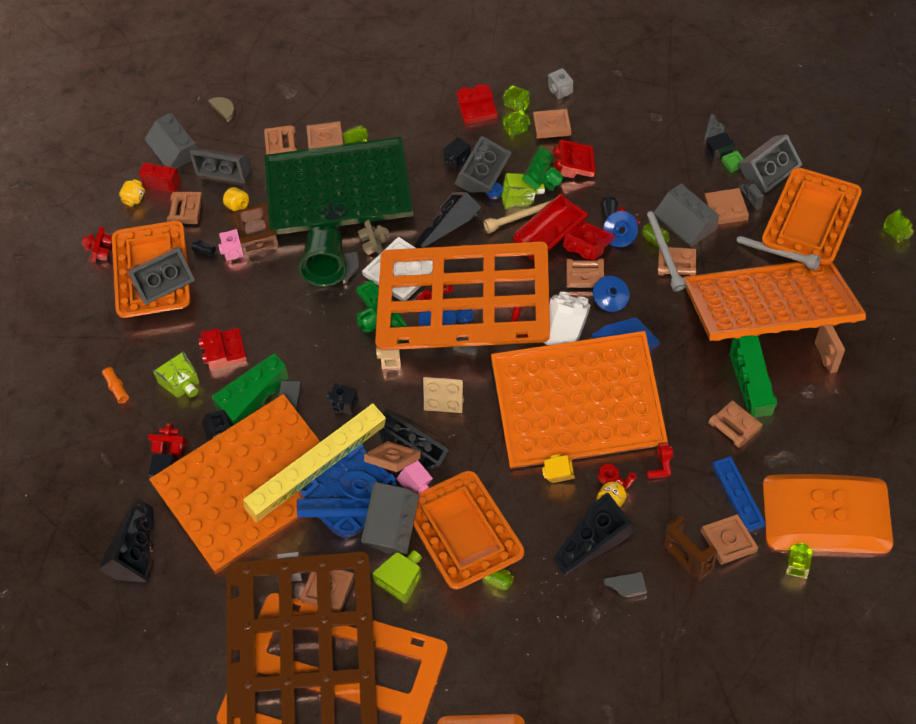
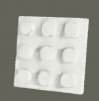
[362,237,433,301]

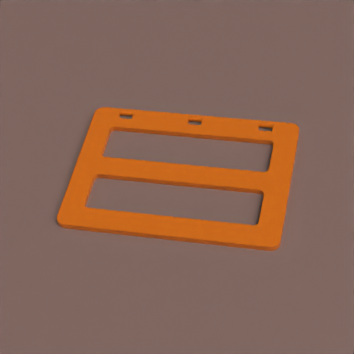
[217,593,448,724]

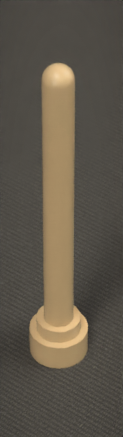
[483,200,552,234]

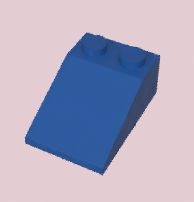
[592,317,660,351]

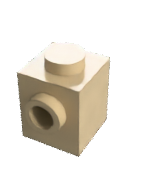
[376,342,401,369]

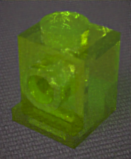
[503,85,530,114]
[503,110,531,139]
[883,209,914,242]
[786,543,813,579]

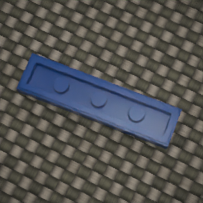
[712,456,766,532]
[296,498,370,517]

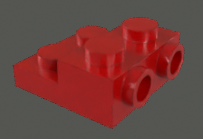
[456,84,498,125]
[553,139,595,178]
[563,221,615,261]
[198,327,247,370]

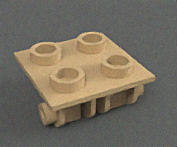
[423,377,464,413]

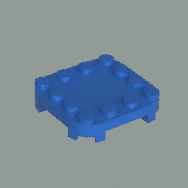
[298,444,396,539]

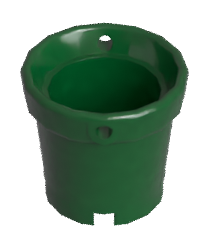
[298,226,347,287]

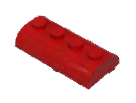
[513,194,588,261]

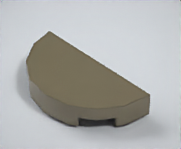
[208,97,235,123]

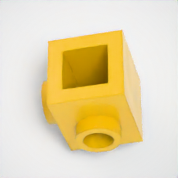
[542,454,575,483]

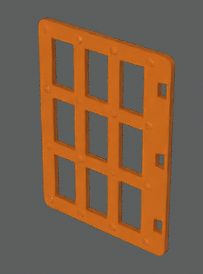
[375,242,550,350]

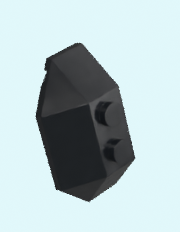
[378,409,450,471]

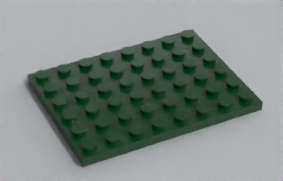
[264,137,413,235]

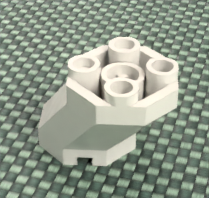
[543,291,591,345]

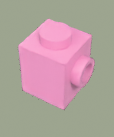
[218,229,244,261]
[396,460,433,494]

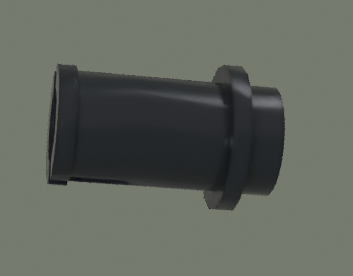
[191,239,216,257]

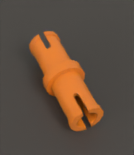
[102,367,129,403]

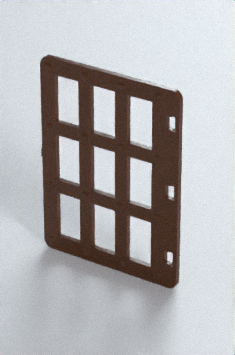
[226,552,378,724]

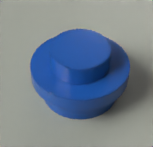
[485,182,503,199]
[455,309,474,324]

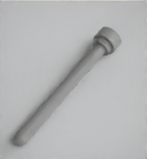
[647,211,686,292]
[736,236,821,270]

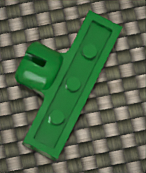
[522,145,563,191]
[356,280,408,343]

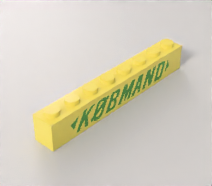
[243,404,386,523]

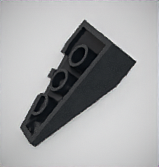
[414,192,481,248]
[554,493,637,575]
[99,497,153,582]

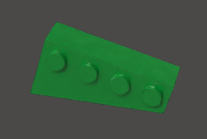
[729,335,777,418]
[211,353,289,426]

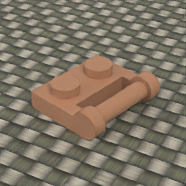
[264,125,297,155]
[166,192,203,224]
[658,247,696,276]
[567,259,604,287]
[708,400,762,448]

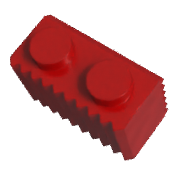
[139,163,181,193]

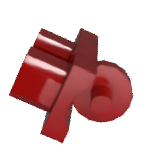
[81,226,112,263]
[148,423,188,455]

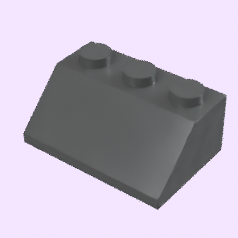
[145,113,197,168]
[738,134,803,193]
[454,135,512,192]
[189,148,251,183]
[654,183,719,247]
[126,246,195,305]
[361,483,419,555]

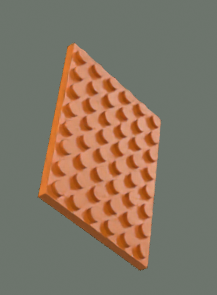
[683,262,866,341]
[491,331,668,469]
[149,394,320,574]

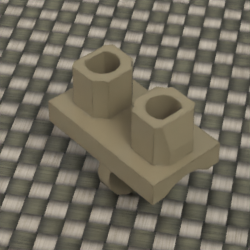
[358,220,389,255]

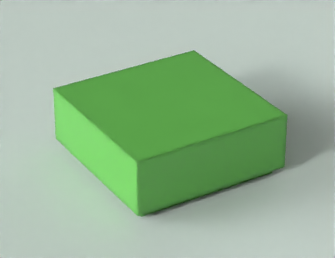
[721,151,744,173]

